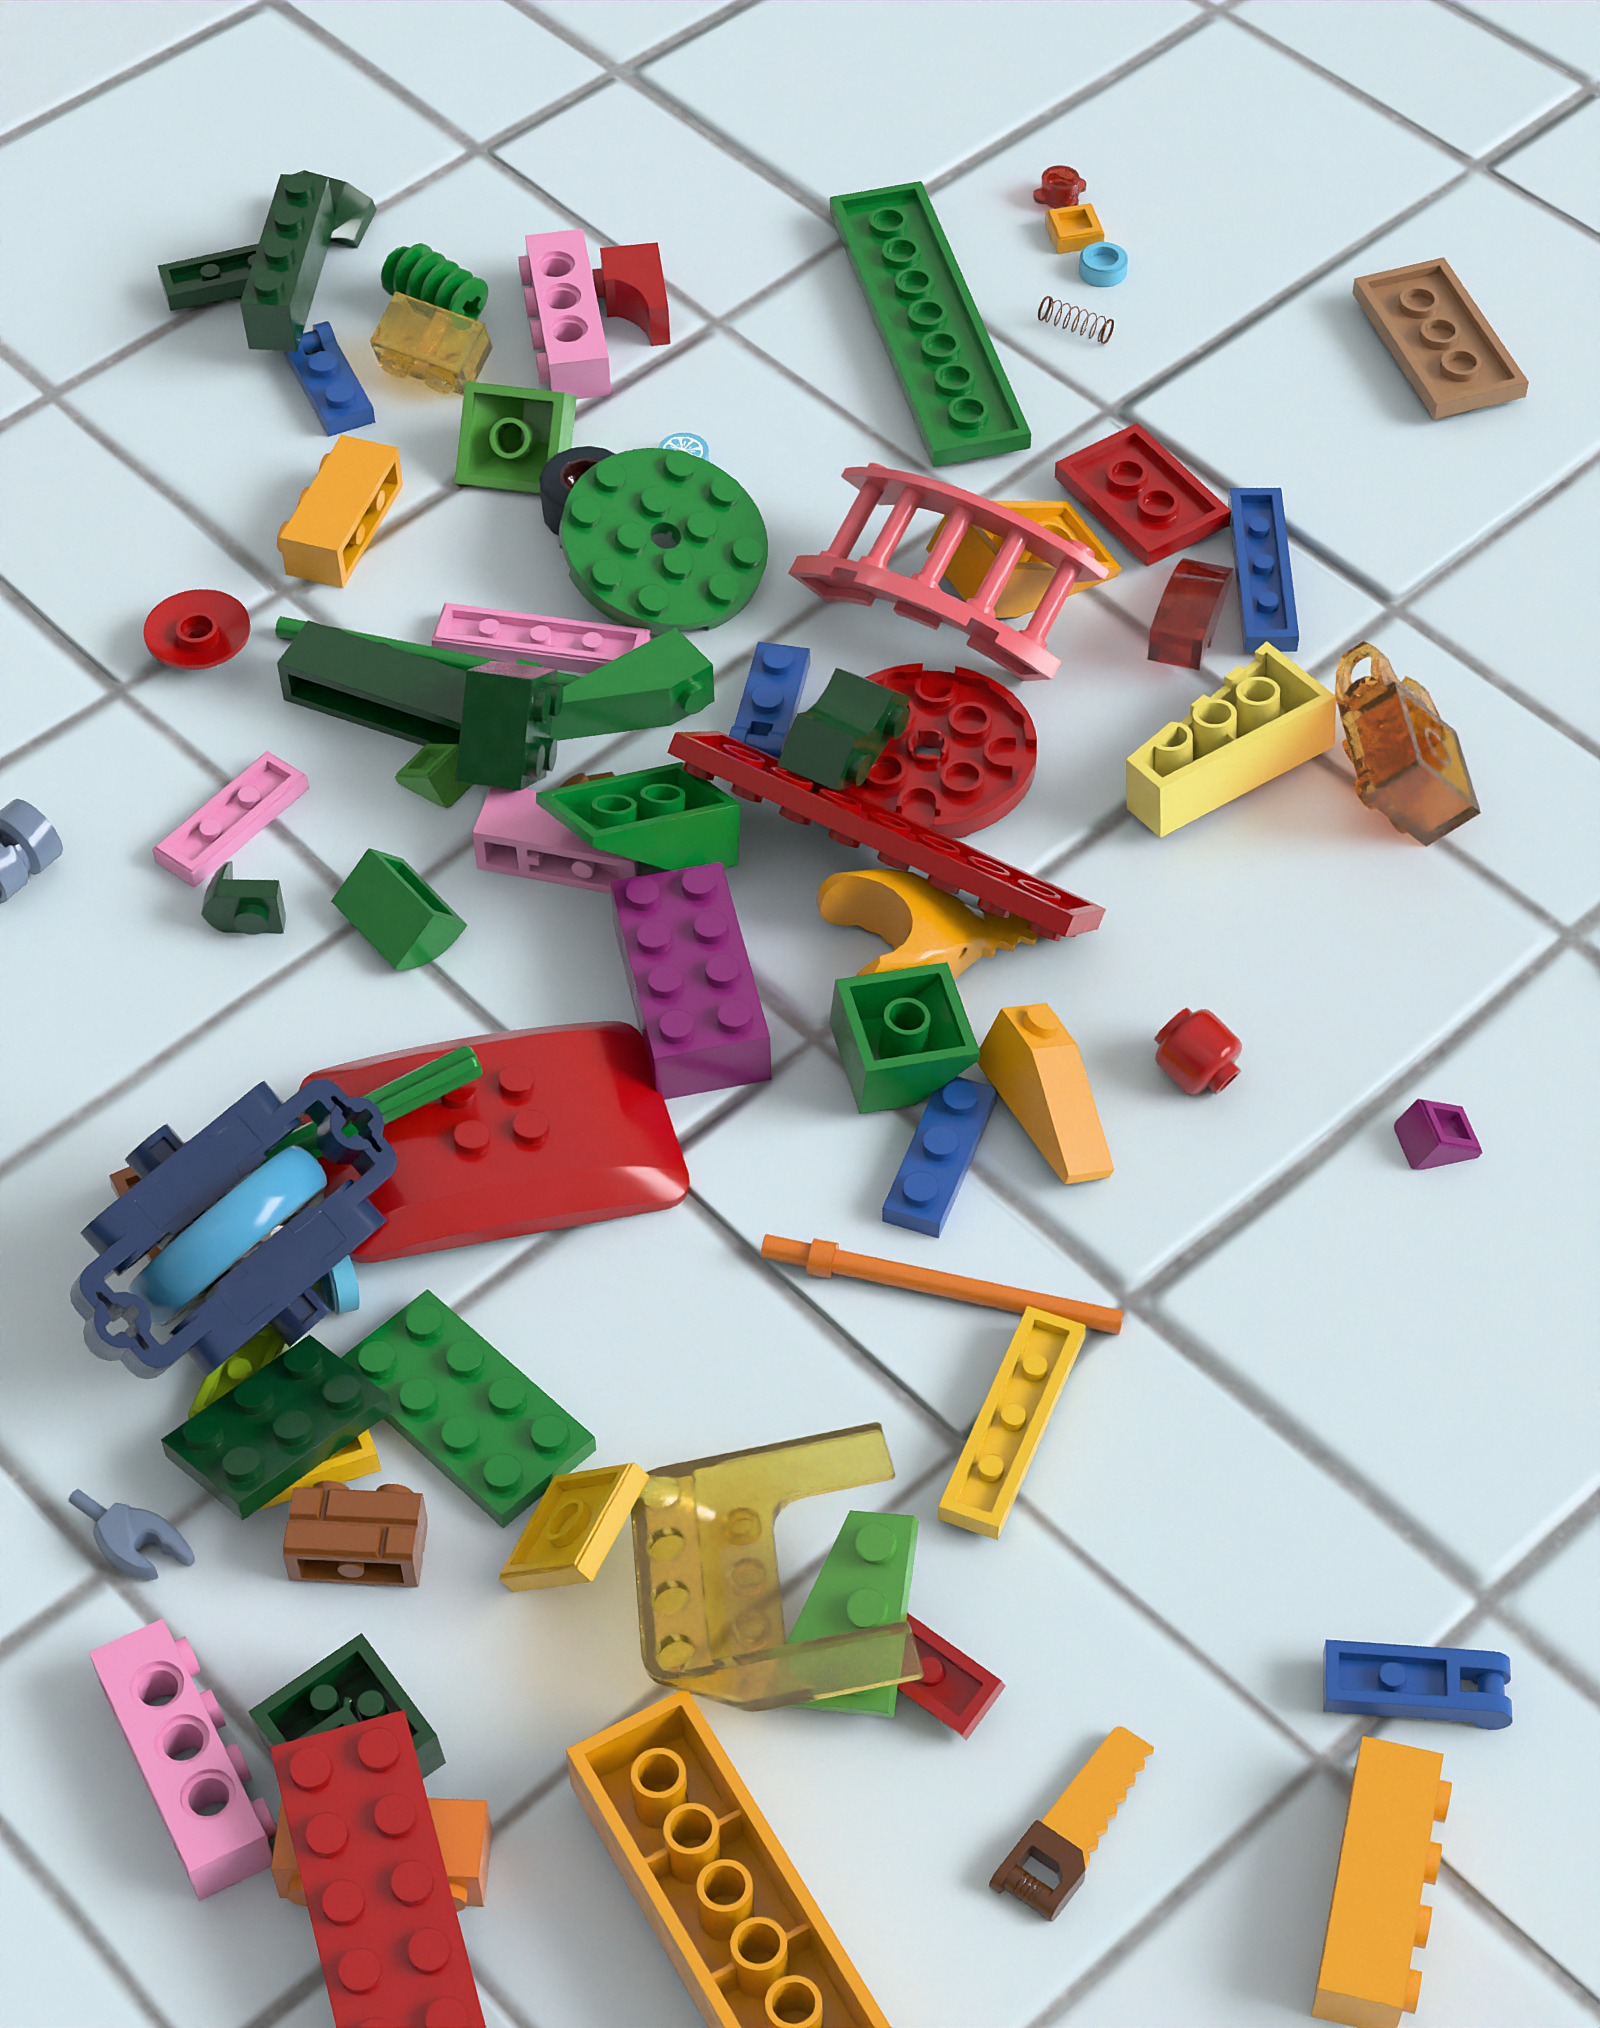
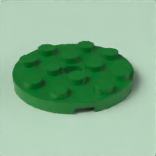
[559,448,768,635]

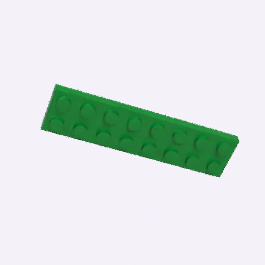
[830,181,1031,467]

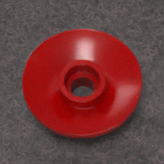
[143,589,251,670]

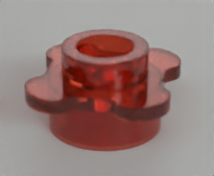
[1033,165,1087,209]

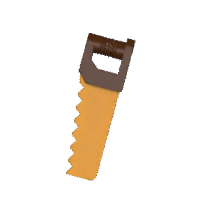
[989,1726,1154,1922]

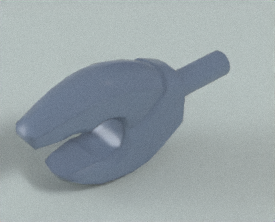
[69,1489,195,1580]

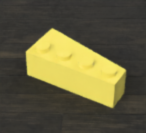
[1126,641,1336,838]

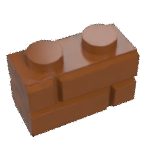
[283,1481,428,1587]

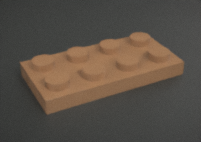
[1352,257,1529,420]

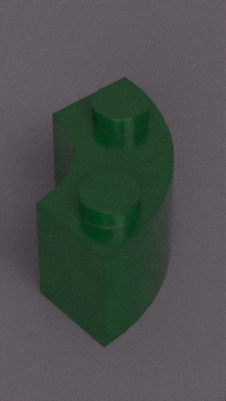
[777,668,911,790]

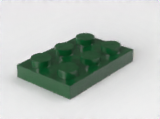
[161,1334,392,1520]

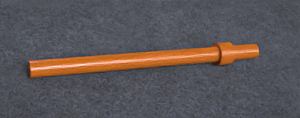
[761,1234,1124,1335]

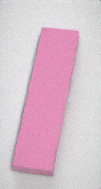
[432,603,651,673]

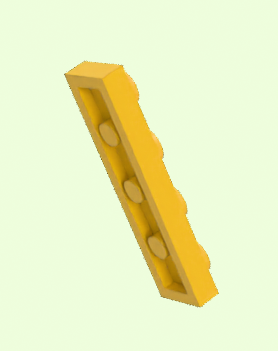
[938,1306,1086,1540]

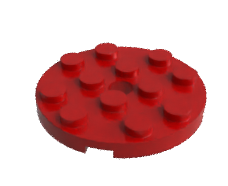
[846,663,1037,838]

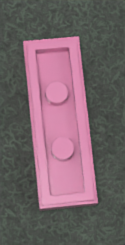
[152,751,309,887]

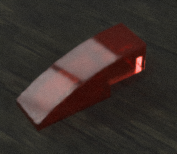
[1147,558,1234,671]

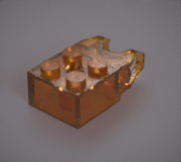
[1335,641,1481,847]

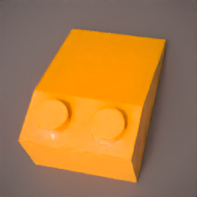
[926,501,1122,618]

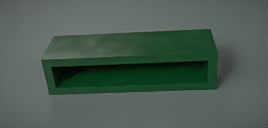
[240,174,336,352]
[277,620,466,746]

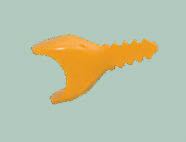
[816,869,1050,980]

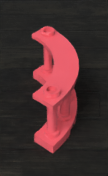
[788,463,1109,681]

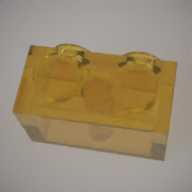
[370,291,493,396]

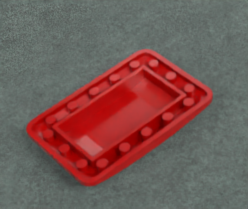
[299,1021,690,1263]

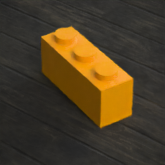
[277,435,403,588]

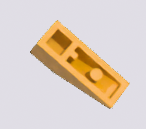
[977,1003,1114,1185]

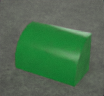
[331,848,467,970]

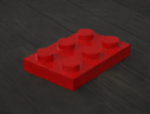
[1054,423,1231,567]

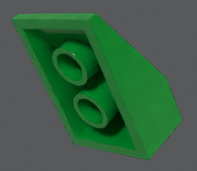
[536,762,741,871]

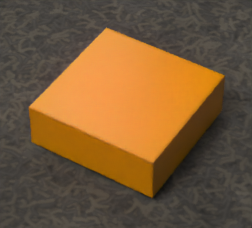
[1045,203,1105,254]

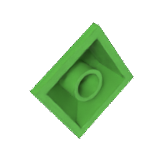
[454,381,577,494]

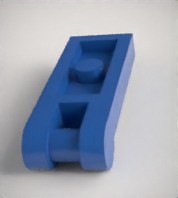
[283,321,375,437]
[729,642,810,759]
[1323,1639,1513,1730]

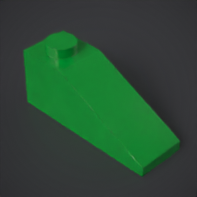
[550,627,715,741]

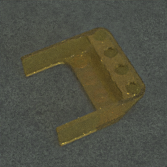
[631,1422,924,1712]

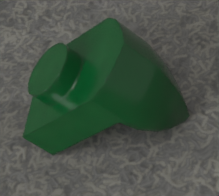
[201,861,286,935]

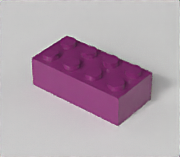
[610,862,772,1100]

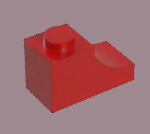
[592,242,670,346]

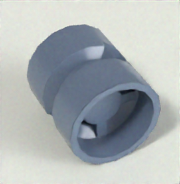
[0,798,63,904]

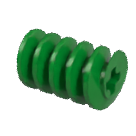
[381,243,488,336]

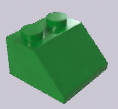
[829,962,980,1114]

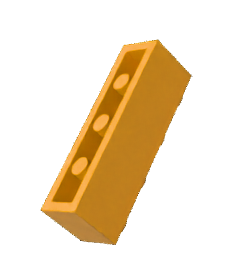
[1311,1736,1452,2028]

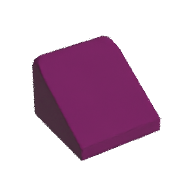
[1394,1099,1483,1170]

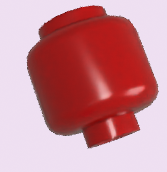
[1154,1008,1242,1095]

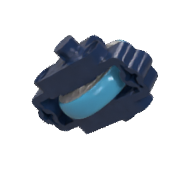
[70,1078,397,1379]

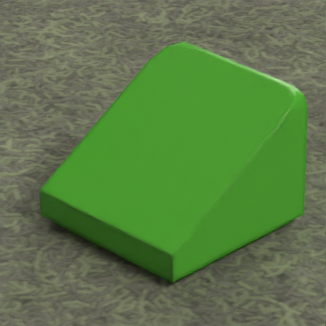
[394,743,473,808]

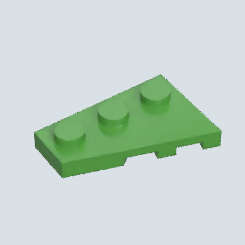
[759,1510,919,1718]

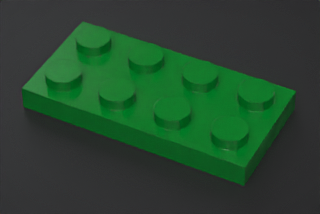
[341,1289,596,1528]

